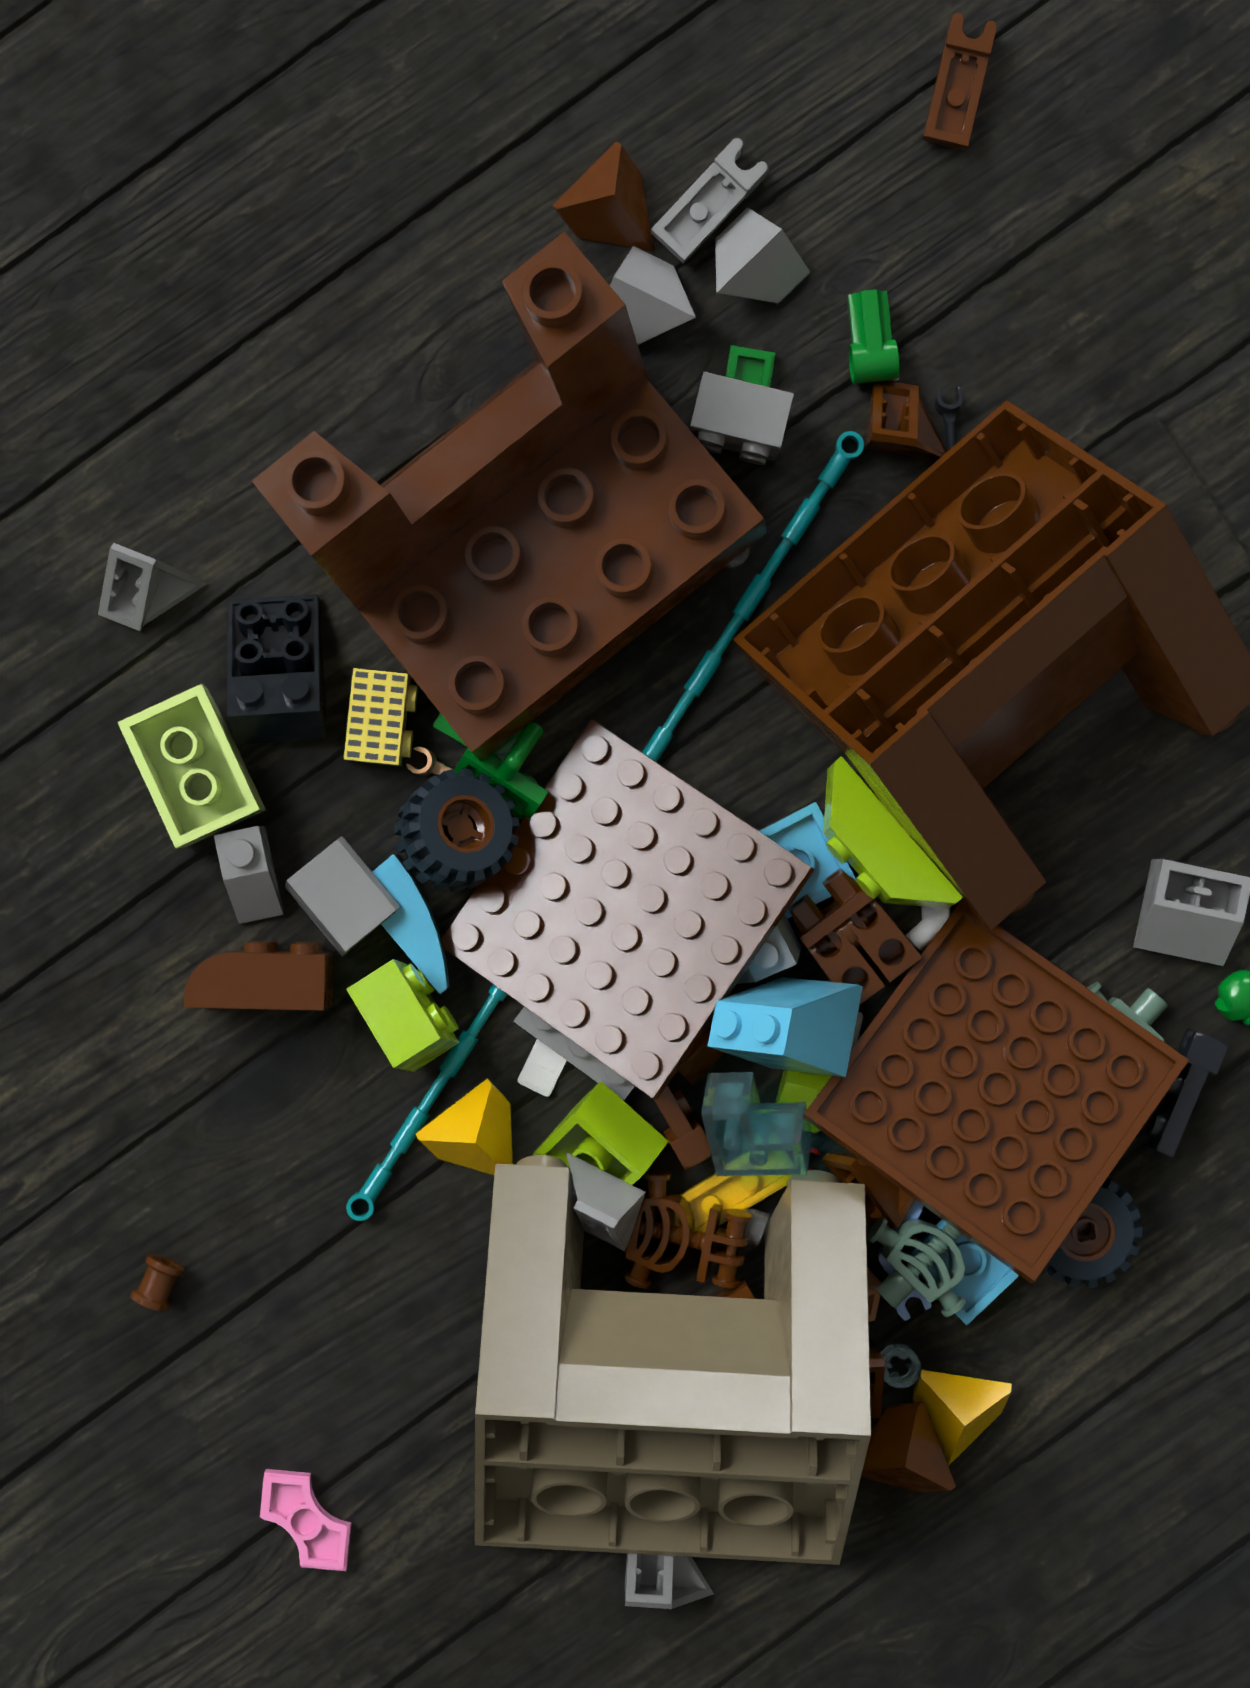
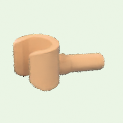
[406,747,451,776]

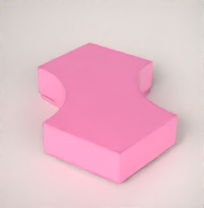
[260,1469,352,1571]

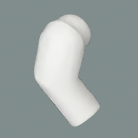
[905,906,951,952]

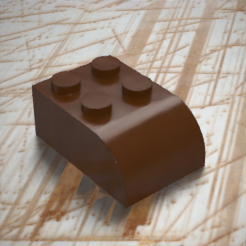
[184,941,334,1011]

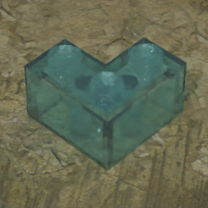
[701,1072,812,1176]

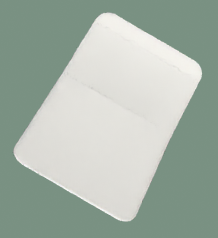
[517,1039,567,1097]

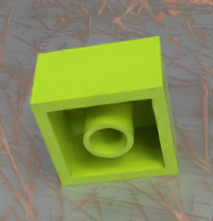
[346,959,460,1072]

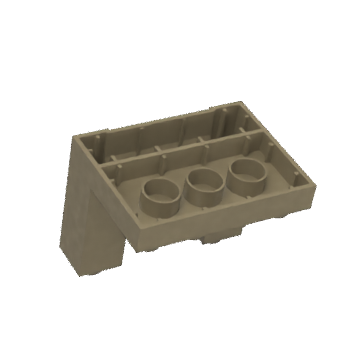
[475,1155,871,1565]

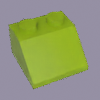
[533,1081,668,1185]

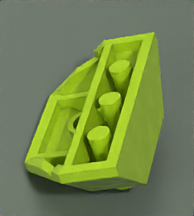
[823,756,963,908]

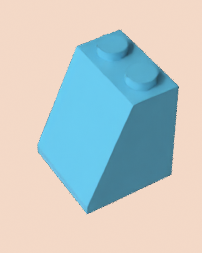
[707,977,863,1077]

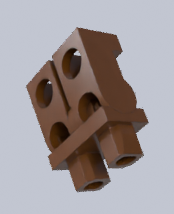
[788,868,923,1005]

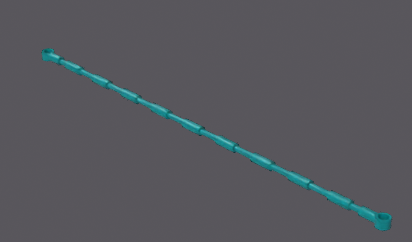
[346,431,864,1221]

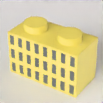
[344,668,418,766]

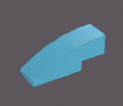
[372,854,449,994]

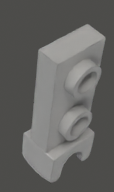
[651,138,769,264]

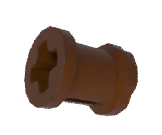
[130,1253,186,1312]

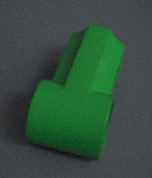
[847,289,899,384]

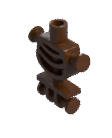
[624,1170,752,1289]

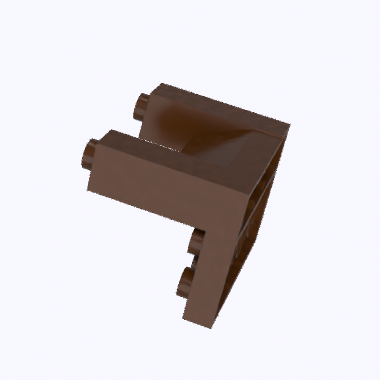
[252,232,767,762]
[732,400,1250,930]

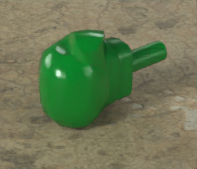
[1215,970,1250,1026]

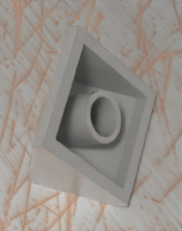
[285,836,400,957]

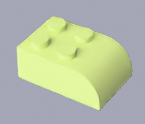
[117,684,266,848]

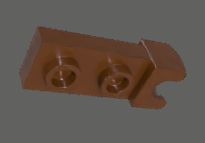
[922,13,997,151]
[654,1086,715,1170]

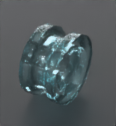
[881,1344,921,1388]

